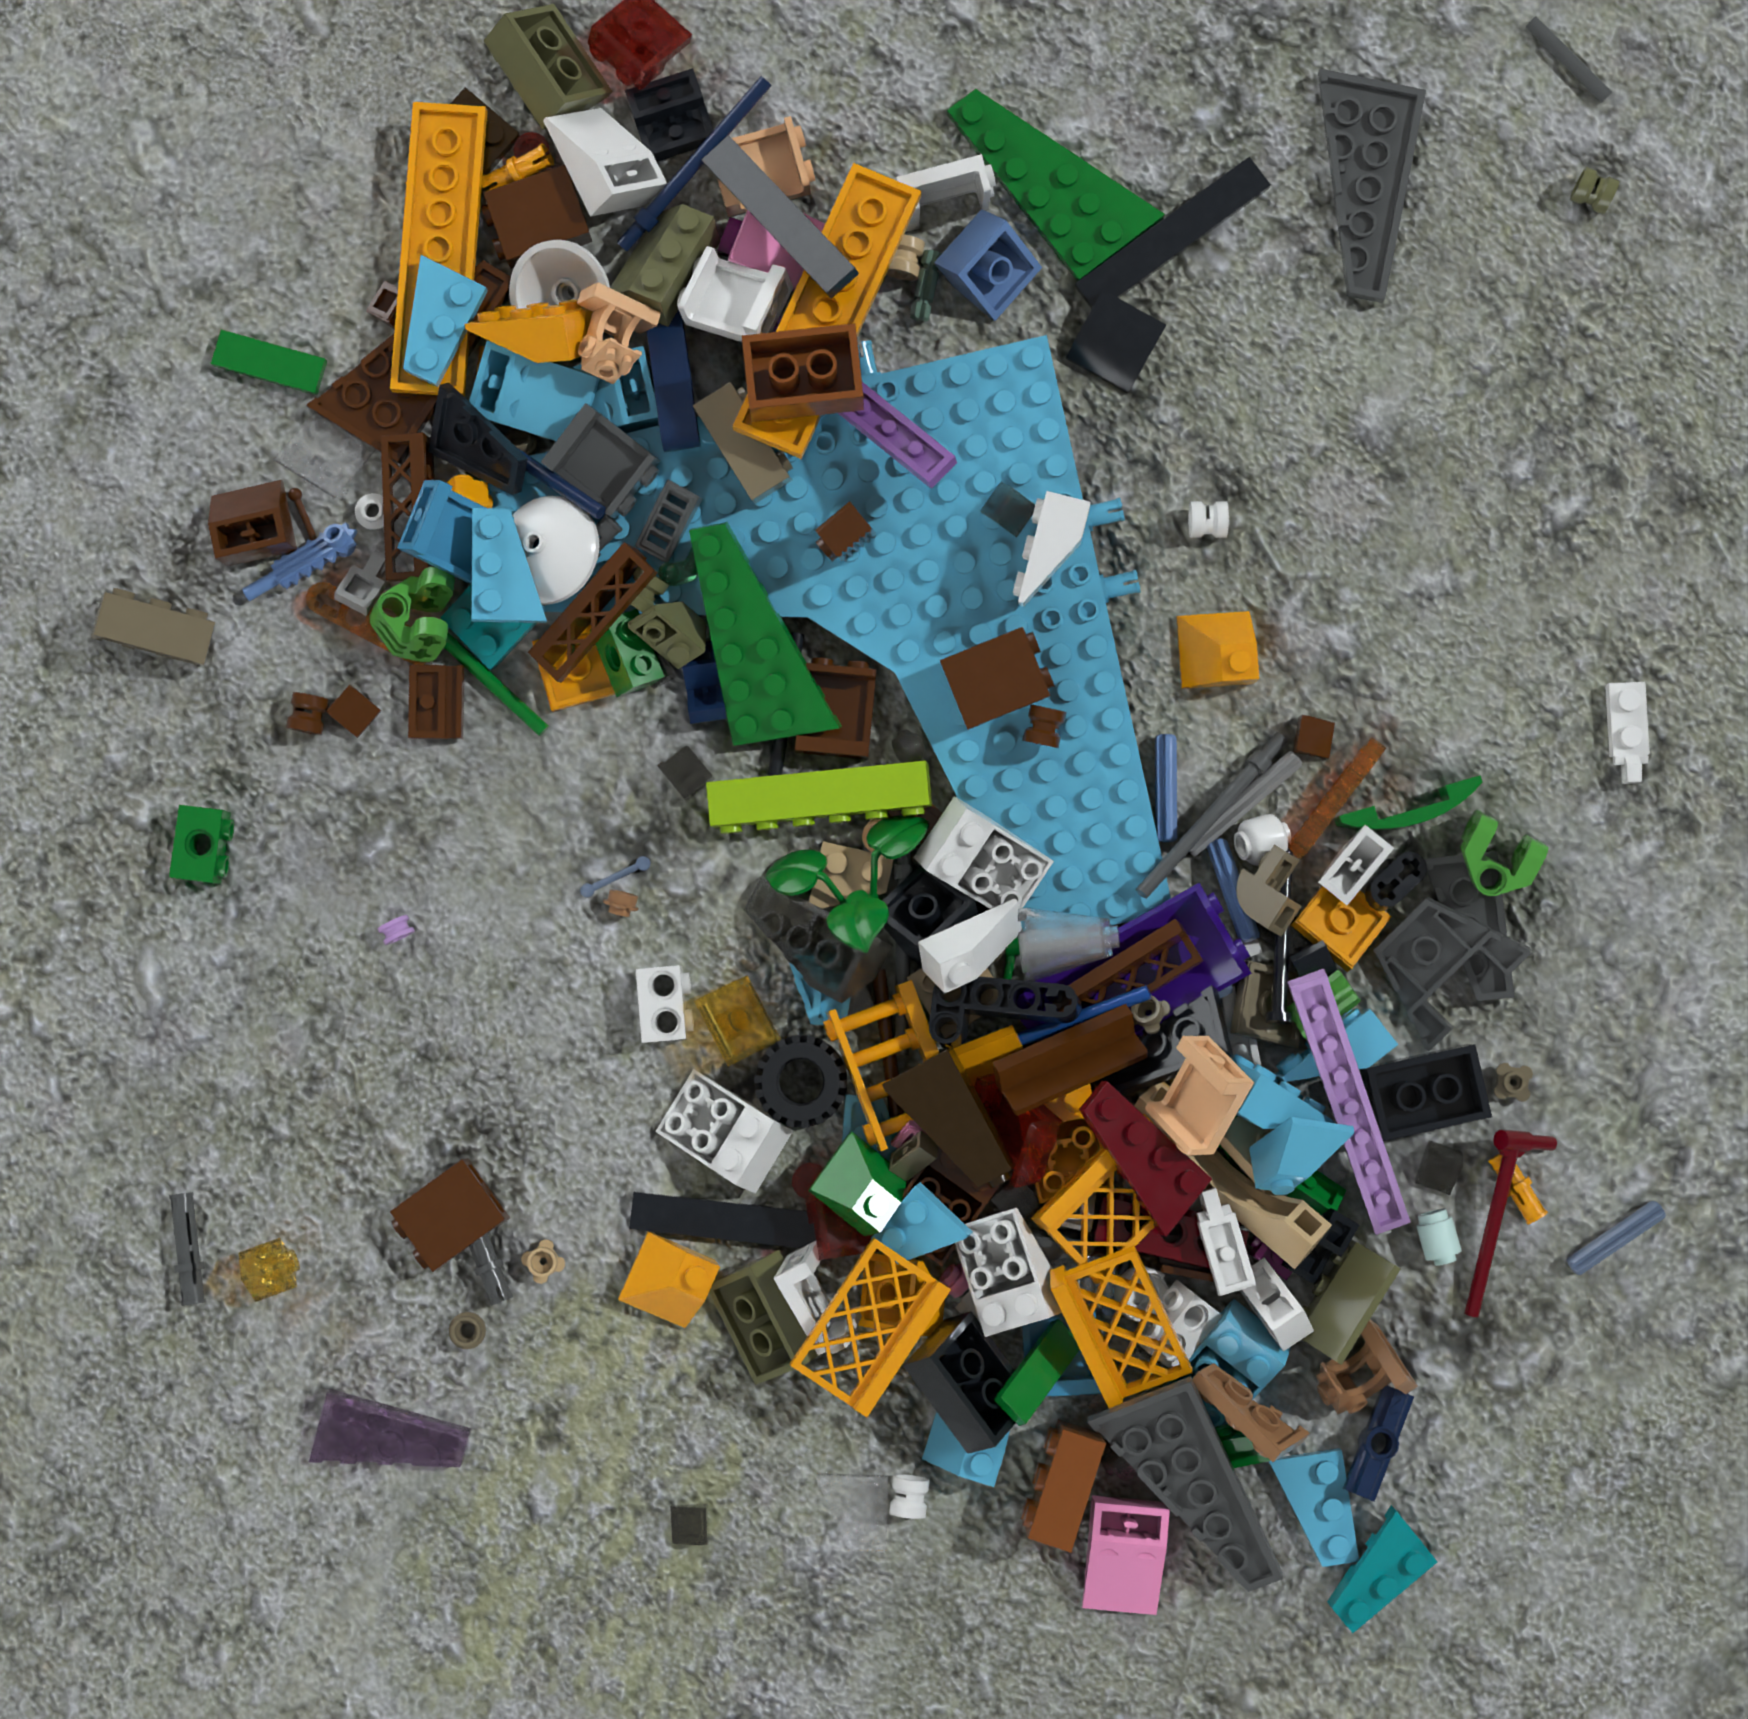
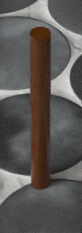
[871,969,904,1116]

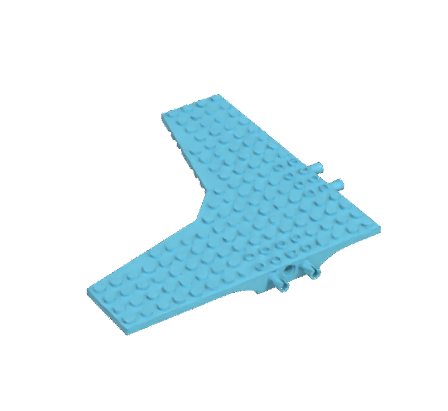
[479,335,1171,943]

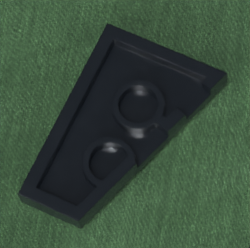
[428,382,528,495]

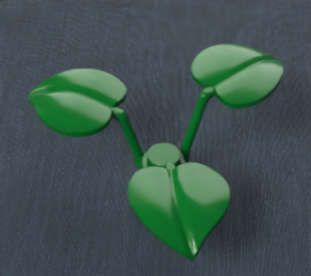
[765,815,929,953]

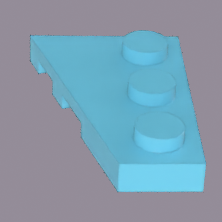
[403,255,488,387]
[471,508,547,623]
[1268,1448,1359,1567]

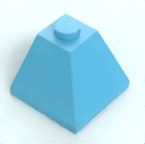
[1249,1117,1354,1195]
[922,1411,1010,1487]

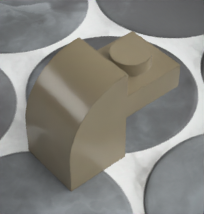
[1236,844,1302,937]

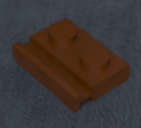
[408,665,464,739]

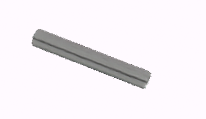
[1189,751,1303,856]

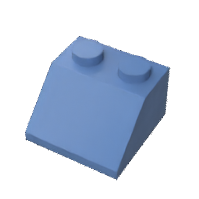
[934,209,1042,321]

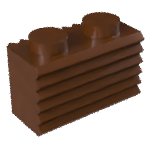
[815,501,876,562]

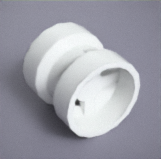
[1188,501,1229,538]
[889,1474,930,1519]

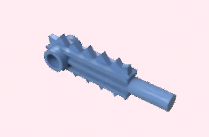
[242,522,358,601]

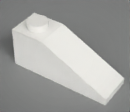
[918,898,1022,993]

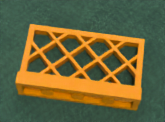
[1031,1113,1155,1284]
[789,1237,951,1418]
[1050,1245,1192,1408]

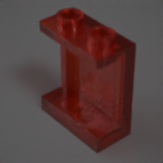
[974,1073,1062,1188]

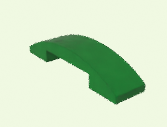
[1334,775,1483,831]

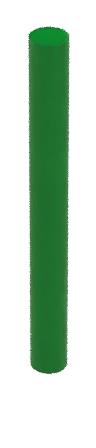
[444,633,549,736]

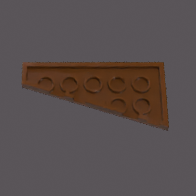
[306,260,511,464]

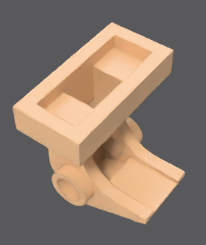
[577,282,661,384]

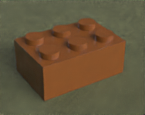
[742,323,864,422]
[1020,1419,1106,1553]

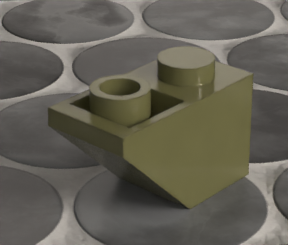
[628,601,707,669]

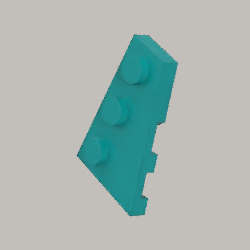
[1327,1505,1438,1633]

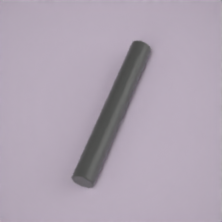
[1526,16,1612,103]

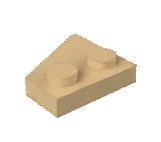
[807,841,894,912]

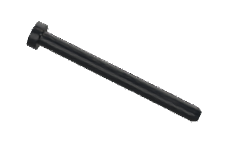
[1266,848,1293,1025]

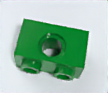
[590,609,665,697]
[169,804,235,885]

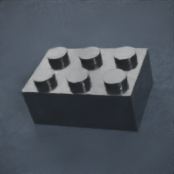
[1360,1044,1492,1141]
[903,1311,1015,1454]

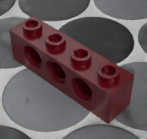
[1091,1193,1249,1270]

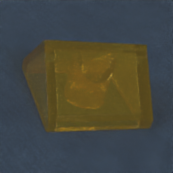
[694,975,781,1067]

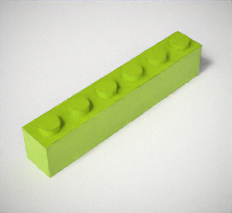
[706,761,932,834]

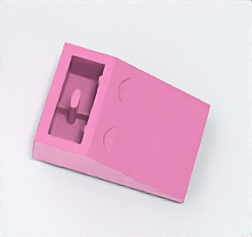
[1082,1495,1170,1615]

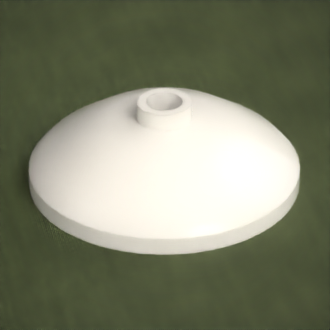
[509,240,610,309]
[512,496,599,605]

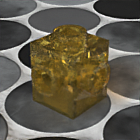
[238,1238,300,1302]

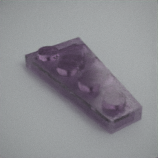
[309,1389,472,1467]

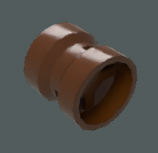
[286,692,329,735]
[1022,704,1067,748]

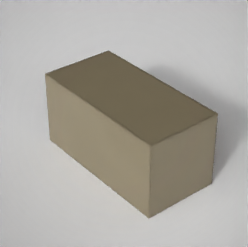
[889,1131,938,1182]

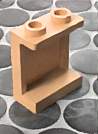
[717,116,816,217]
[1145,1036,1254,1156]

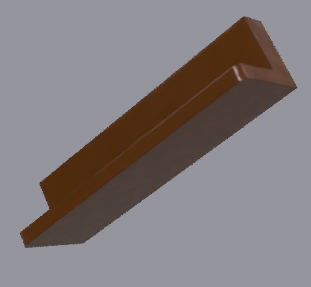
[992,1004,1148,1115]

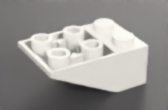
[543,108,667,217]
[1013,491,1091,606]
[914,796,1054,912]
[655,1069,794,1194]
[955,1207,1062,1337]

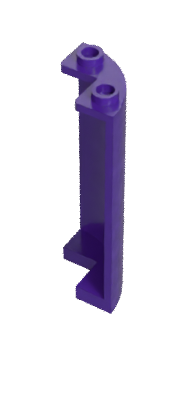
[1017,883,1252,1043]

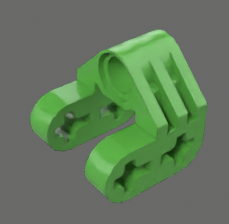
[369,567,455,662]
[1460,810,1549,896]

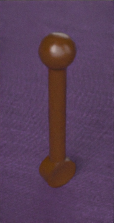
[288,488,317,541]

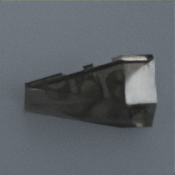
[744,877,893,1003]

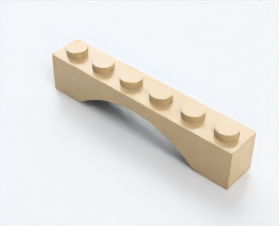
[1134,1082,1332,1269]

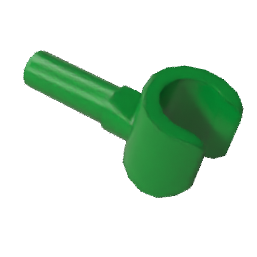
[1003,935,1026,979]

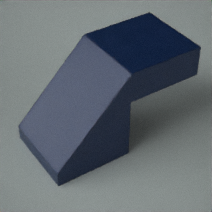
[682,641,727,724]

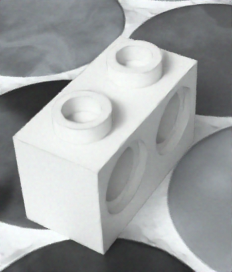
[636,965,694,1043]
[1240,1258,1314,1352]
[1138,1279,1223,1368]

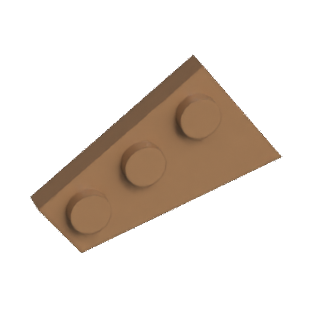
[1192,1363,1310,1462]

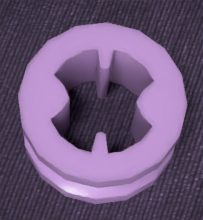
[377,915,415,945]

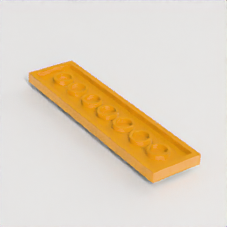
[390,102,487,397]
[733,163,921,459]

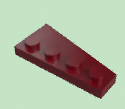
[1079,1081,1212,1237]

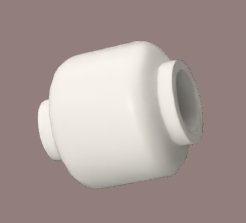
[1234,814,1291,866]

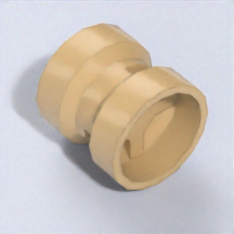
[886,234,925,281]

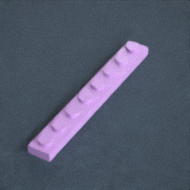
[1288,969,1411,1235]

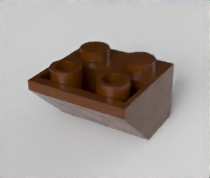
[208,480,297,567]

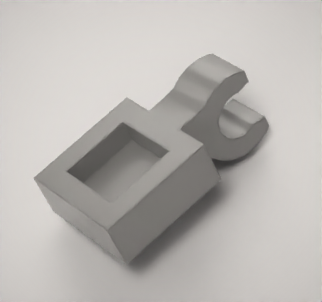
[334,550,386,616]

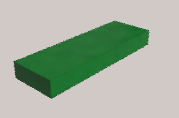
[211,329,327,395]
[994,1319,1080,1426]

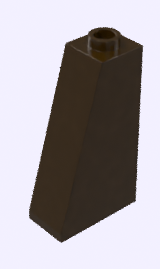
[882,1047,1016,1188]

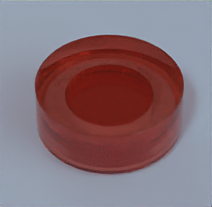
[513,132,551,160]
[792,1162,824,1200]

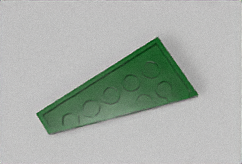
[947,89,1165,282]
[689,522,842,746]

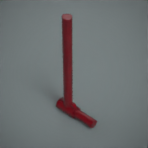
[1464,1130,1557,1318]

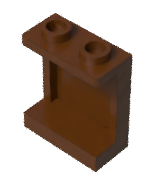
[481,165,593,269]
[940,627,1055,730]
[795,657,876,760]
[390,1158,510,1272]

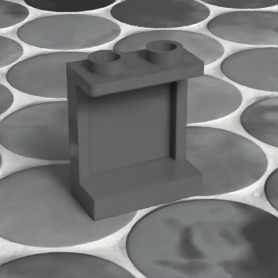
[541,403,660,519]

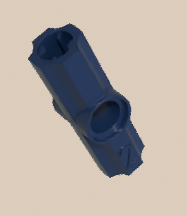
[1342,1385,1414,1502]

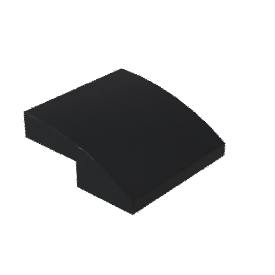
[625,68,714,162]
[1065,290,1166,393]

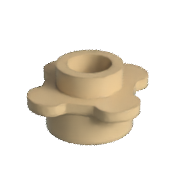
[521,1239,565,1284]

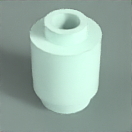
[1416,1208,1462,1266]

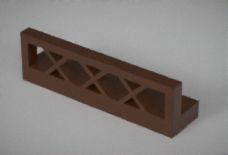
[381,432,435,582]
[528,542,658,683]
[1052,919,1204,1012]

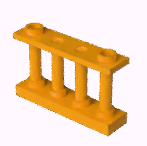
[823,980,939,1151]

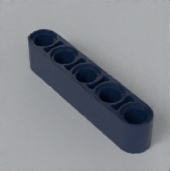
[647,310,701,452]

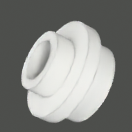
[355,493,384,530]

